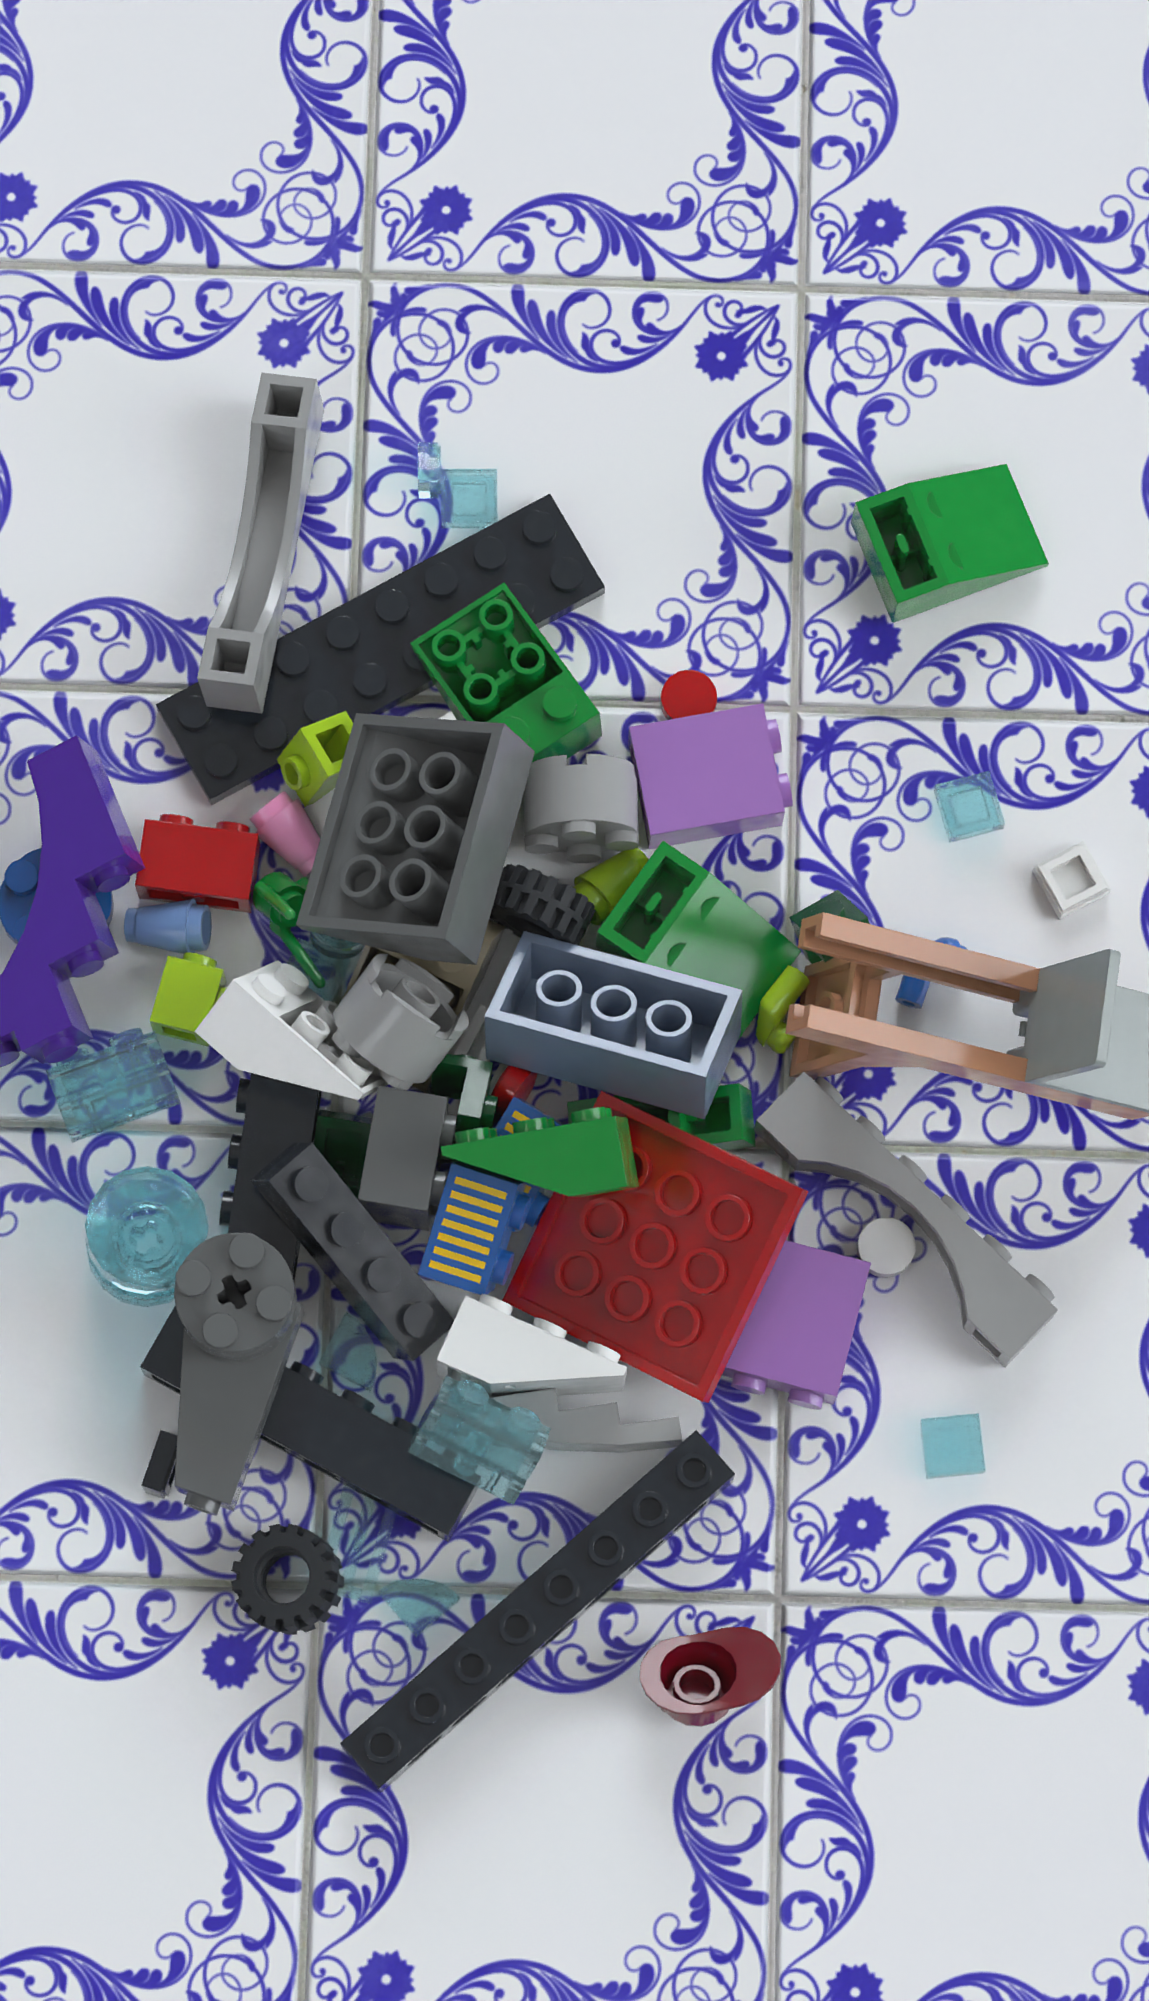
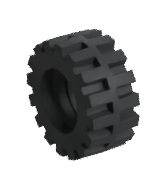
[490,864,595,946]
[231,1524,344,1635]

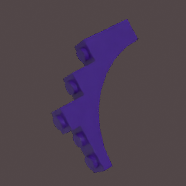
[0,735,145,1067]

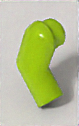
[755,965,810,1054]

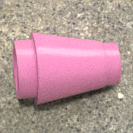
[250,791,320,877]

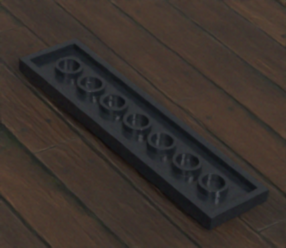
[156,494,605,805]

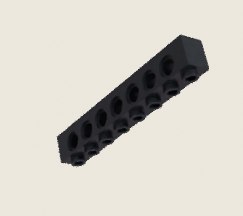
[340,1430,735,1793]

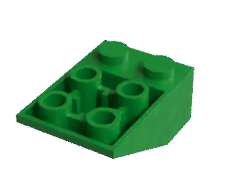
[851,464,1049,623]
[410,582,602,762]
[596,841,801,1042]
[441,1107,639,1197]

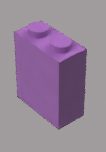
[628,703,793,849]
[722,1240,871,1410]

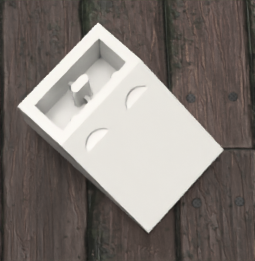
[195,960,389,1100]
[436,1294,627,1398]

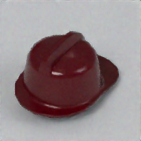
[639,1627,781,1727]

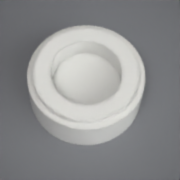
[857,1217,916,1278]

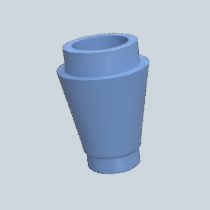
[124,899,212,954]

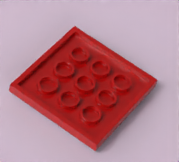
[502,1091,809,1403]

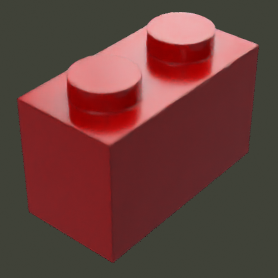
[135,814,261,913]

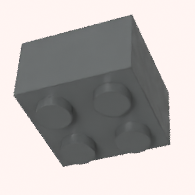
[358,1086,457,1231]

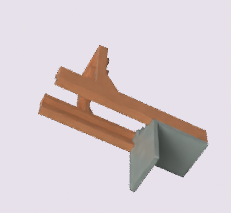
[785,912,1149,1120]

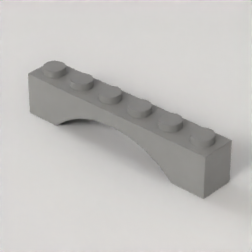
[197,372,324,713]
[754,1072,1058,1368]

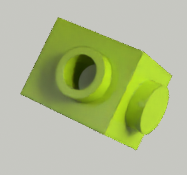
[277,711,353,807]
[150,952,227,1047]

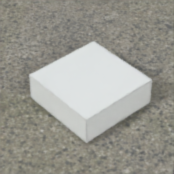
[1032,841,1111,920]

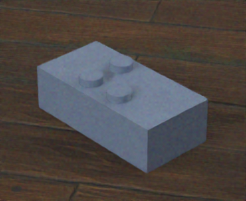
[485,931,742,1120]

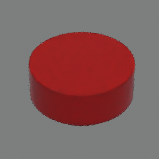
[660,670,717,720]
[491,1065,538,1116]

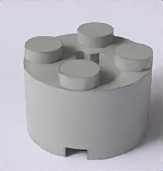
[523,754,639,863]
[332,954,469,1090]

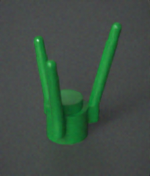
[252,872,326,989]

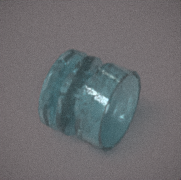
[85,1166,209,1307]

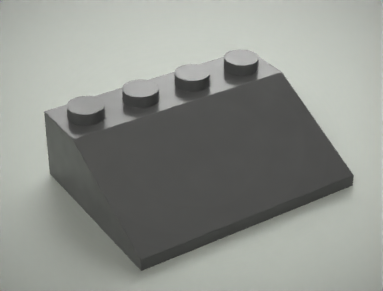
[296,713,535,965]

